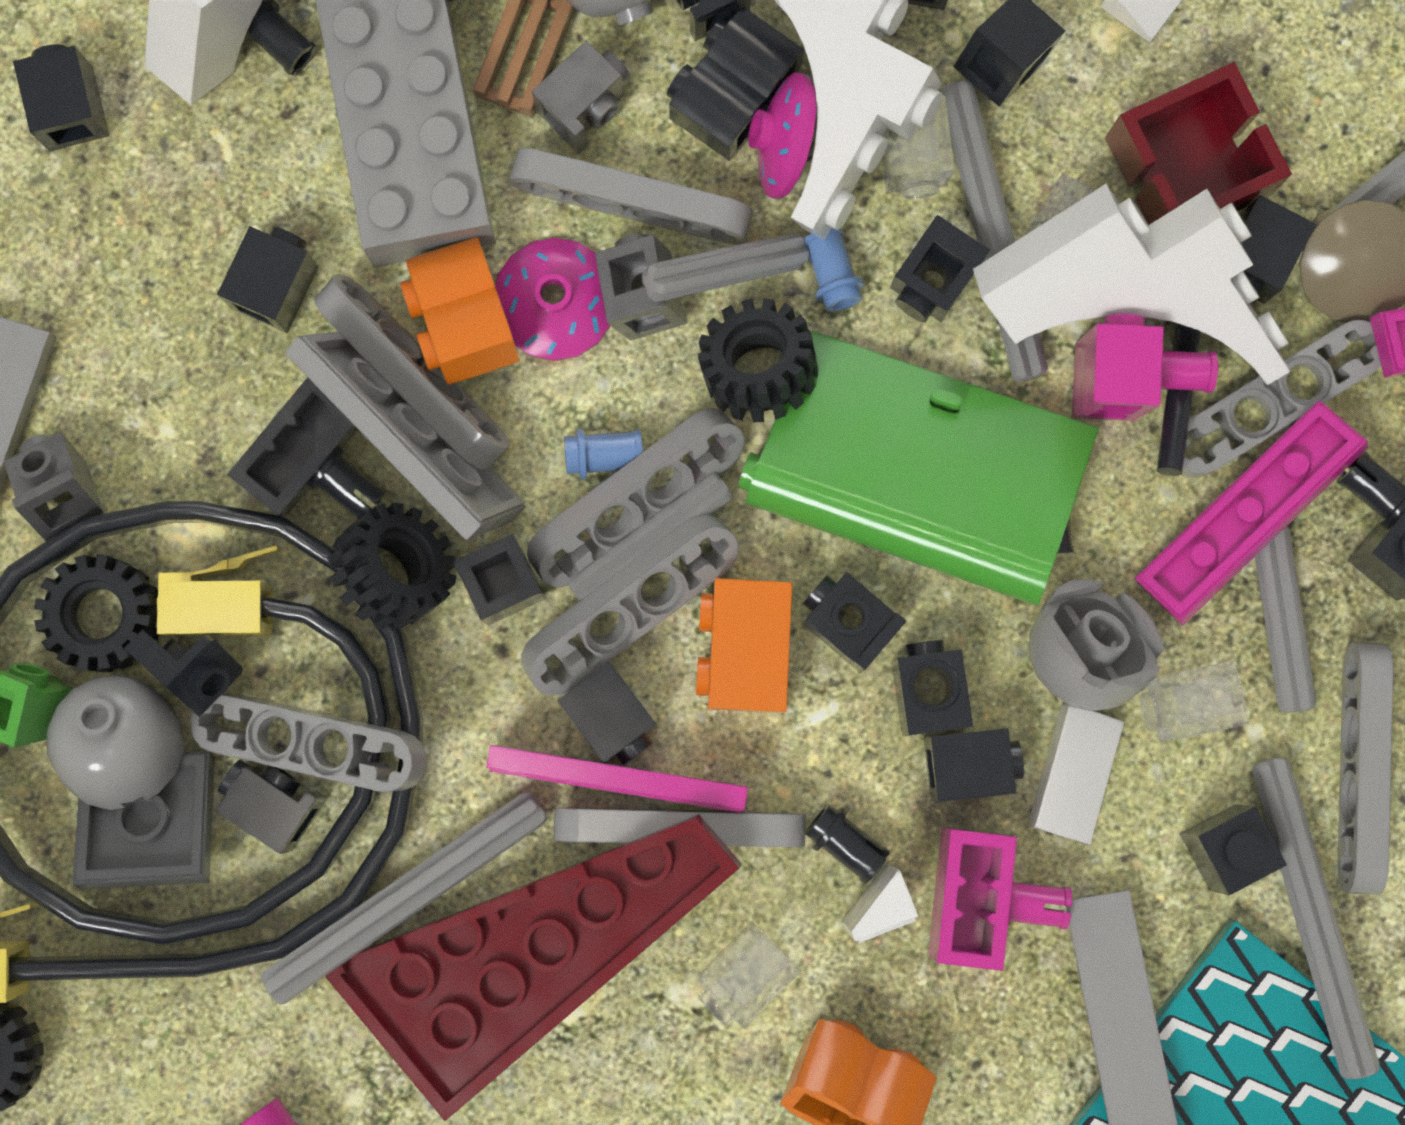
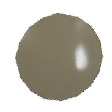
[1299,200,1405,323]

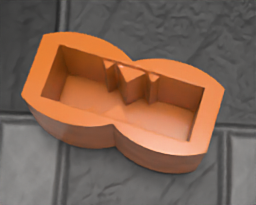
[400,236,520,385]
[780,1019,937,1125]

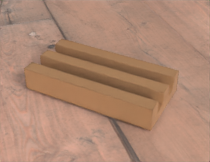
[473,0,575,118]

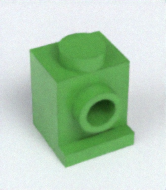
[0,663,73,748]

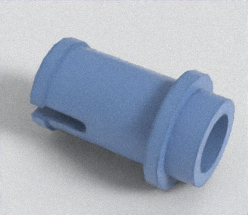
[804,228,864,312]
[564,429,643,480]

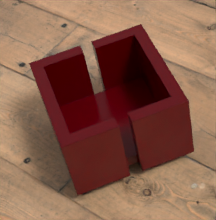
[1105,62,1292,225]

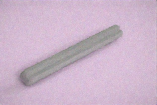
[941,80,1048,382]
[1252,758,1380,1079]
[261,792,547,1005]

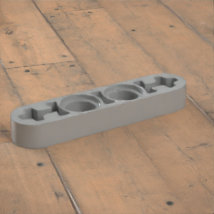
[509,148,753,244]
[315,274,510,470]
[1181,320,1381,478]
[527,408,744,588]
[521,514,738,695]
[1338,642,1393,895]
[190,694,427,792]
[553,808,806,847]

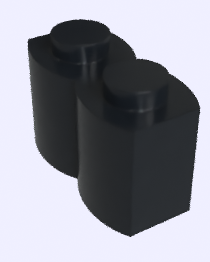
[667,7,804,161]

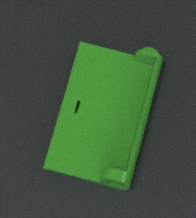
[739,331,1099,606]

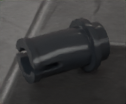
[244,0,317,75]
[805,804,890,884]

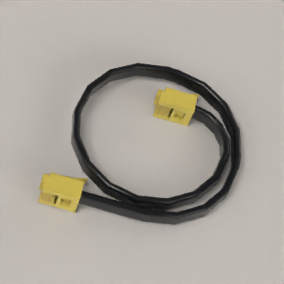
[0,501,423,1003]

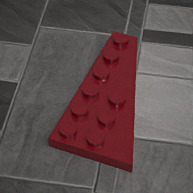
[325,814,742,1121]

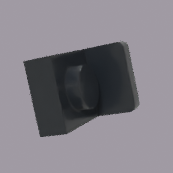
[124,629,243,717]

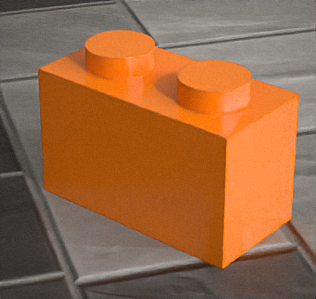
[696,578,792,713]

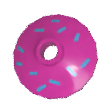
[748,72,817,200]
[495,238,611,361]

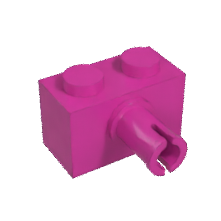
[1072,314,1218,421]
[928,827,1072,971]

